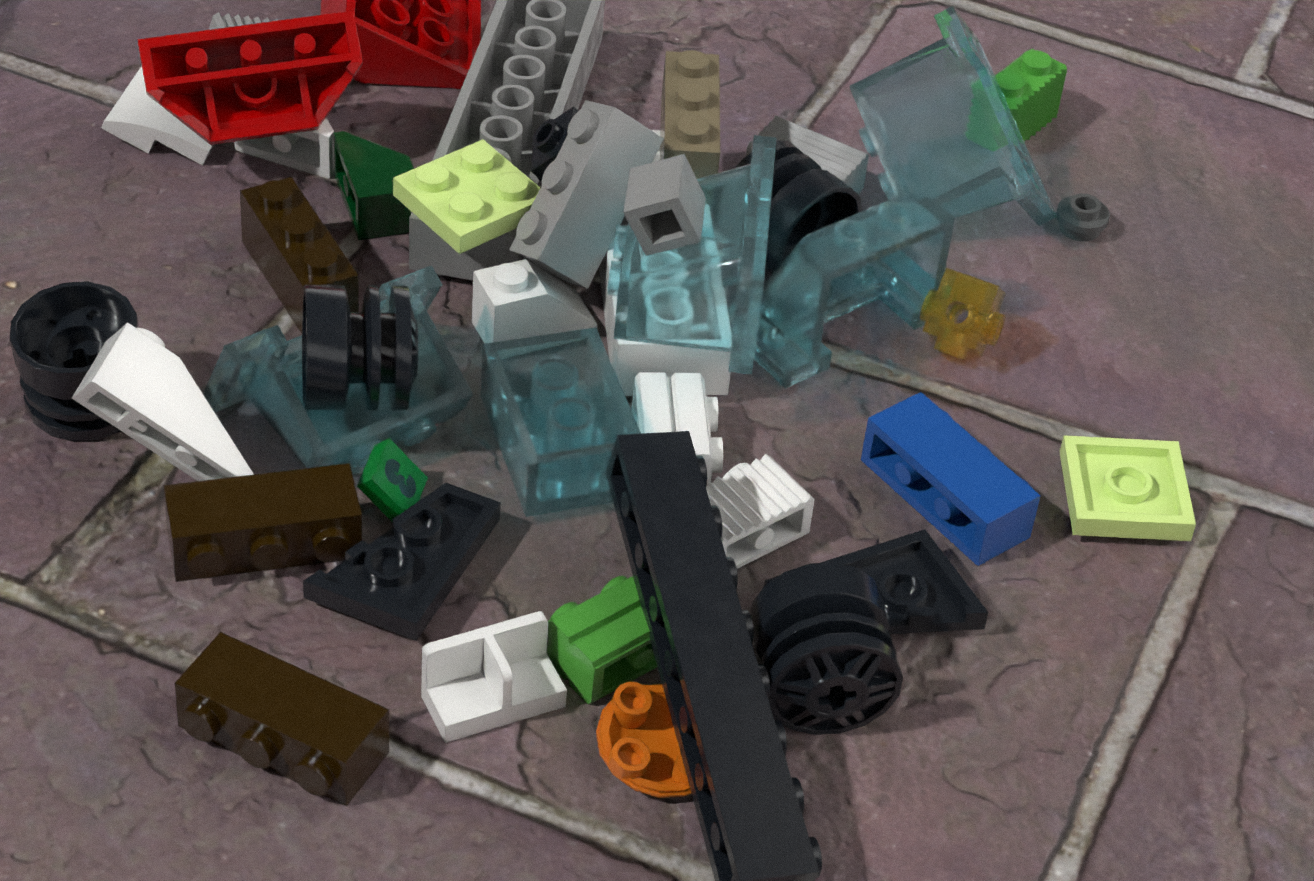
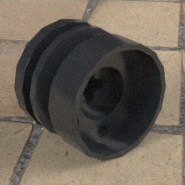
[715,140,862,285]
[10,281,139,442]
[302,285,418,411]
[750,562,903,735]

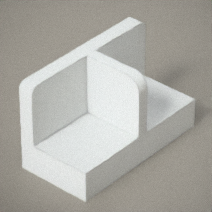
[421,611,567,743]

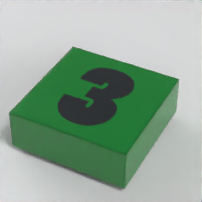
[357,438,428,522]

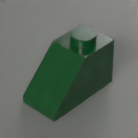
[333,131,414,241]

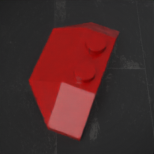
[137,10,363,145]

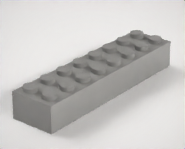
[409,0,605,280]

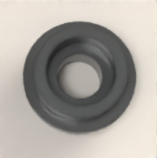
[1056,193,1110,241]

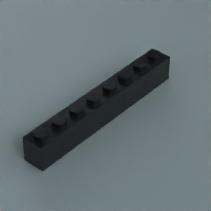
[605,431,822,881]

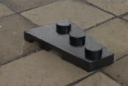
[303,483,501,641]
[764,529,989,634]

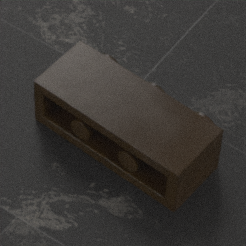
[240,177,359,334]
[164,463,362,582]
[175,632,389,806]

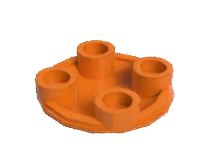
[596,682,691,798]

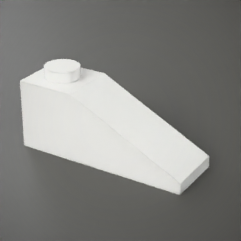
[72,323,254,481]

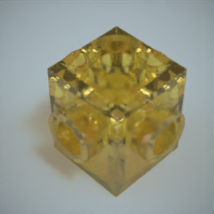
[920,268,1006,360]

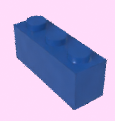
[861,392,1041,566]

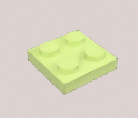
[393,139,540,254]
[1060,435,1196,541]

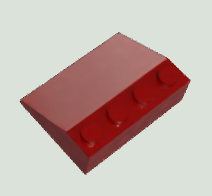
[320,0,481,89]

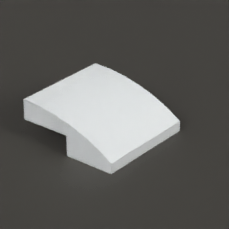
[101,66,215,165]

